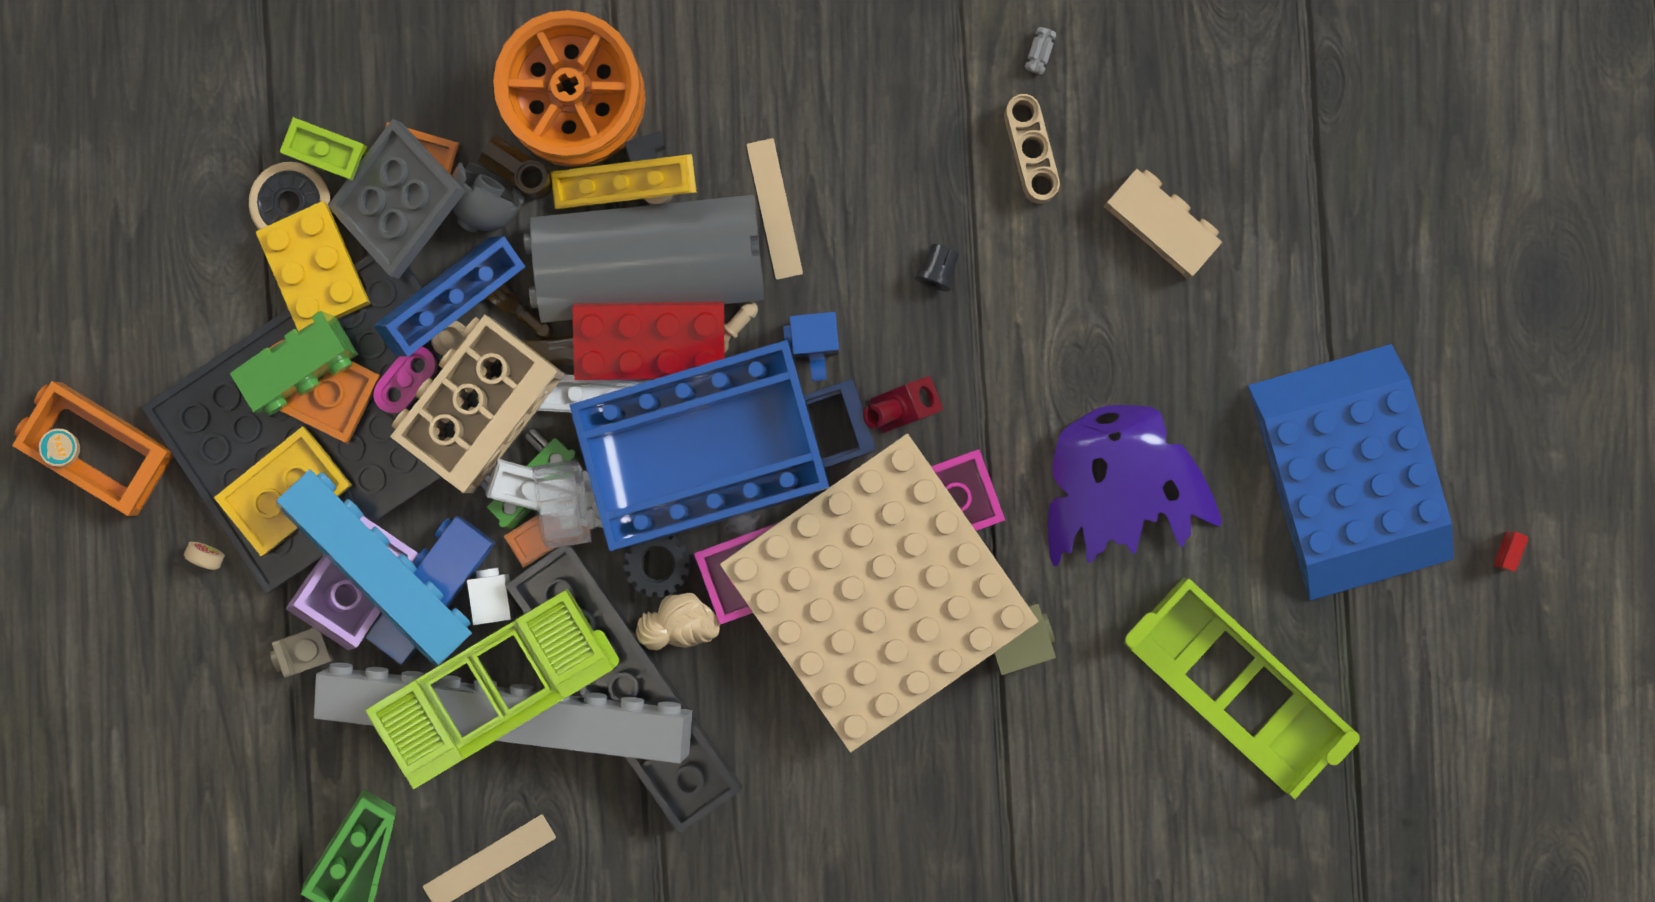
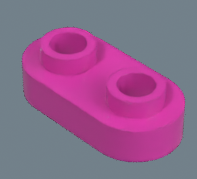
[374,347,437,414]

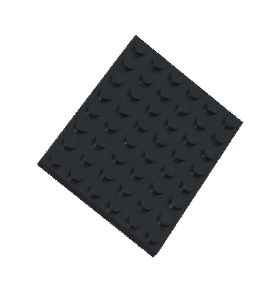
[141,254,479,594]

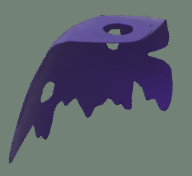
[1048,405,1222,566]

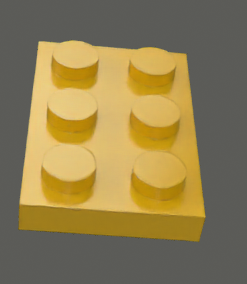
[256,200,371,332]
[214,426,352,556]

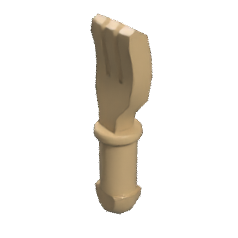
[724,302,758,353]

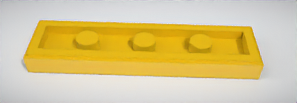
[551,154,696,209]

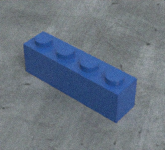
[373,236,525,357]
[365,516,496,665]

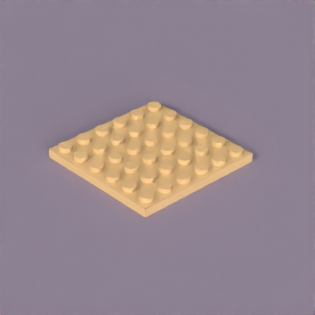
[720,433,1039,753]

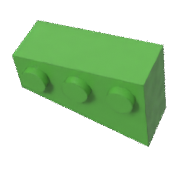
[301,789,396,902]

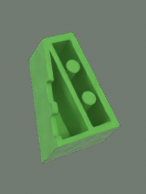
[230,310,358,416]

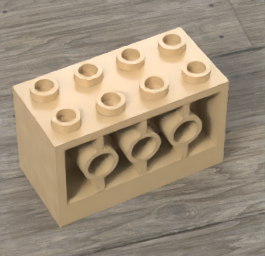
[390,315,565,493]

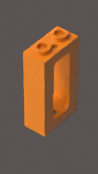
[12,381,174,516]

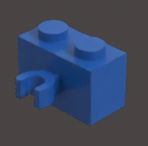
[783,312,839,381]

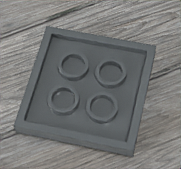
[328,119,466,279]

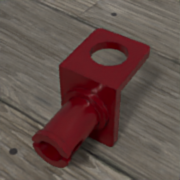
[863,376,943,433]

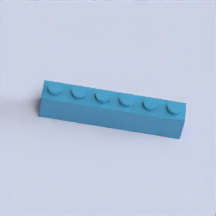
[276,469,472,667]

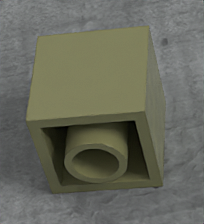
[993,601,1056,675]

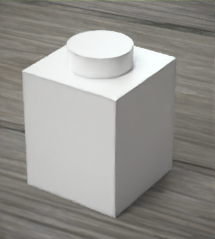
[467,568,515,625]

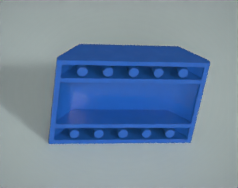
[569,340,830,551]
[1247,344,1454,600]

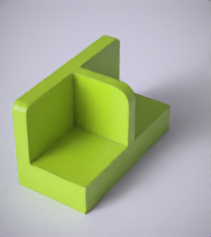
[280,117,370,181]

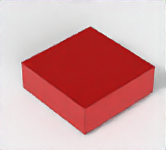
[1493,531,1528,572]

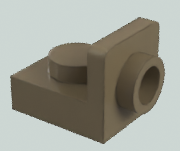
[270,628,334,678]

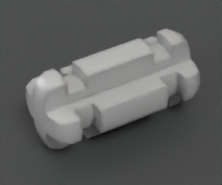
[1025,27,1056,74]

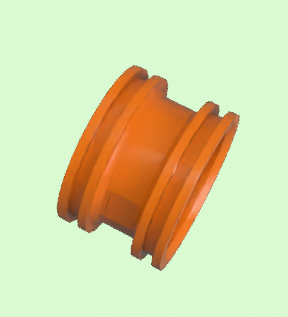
[493,10,646,168]

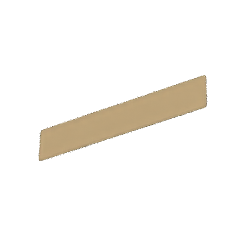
[747,138,803,280]
[423,814,556,902]

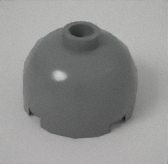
[451,162,524,232]

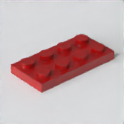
[573,302,725,380]

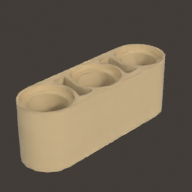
[1004,94,1060,204]

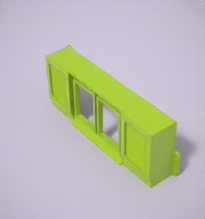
[1124,577,1360,799]
[365,589,619,790]

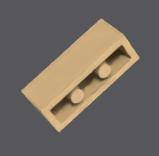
[1103,169,1222,279]

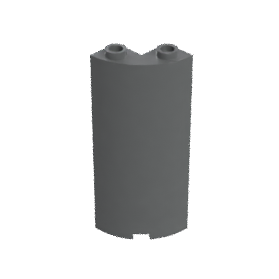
[524,195,765,323]

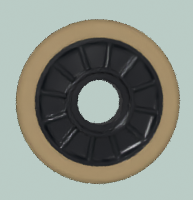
[249,162,331,230]

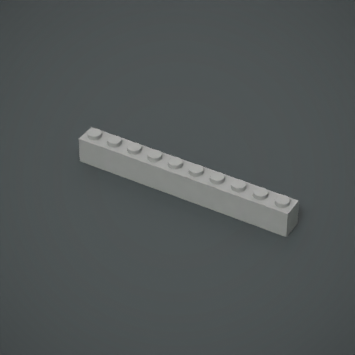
[314,663,692,763]

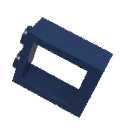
[804,379,876,468]

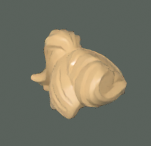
[636,593,720,650]

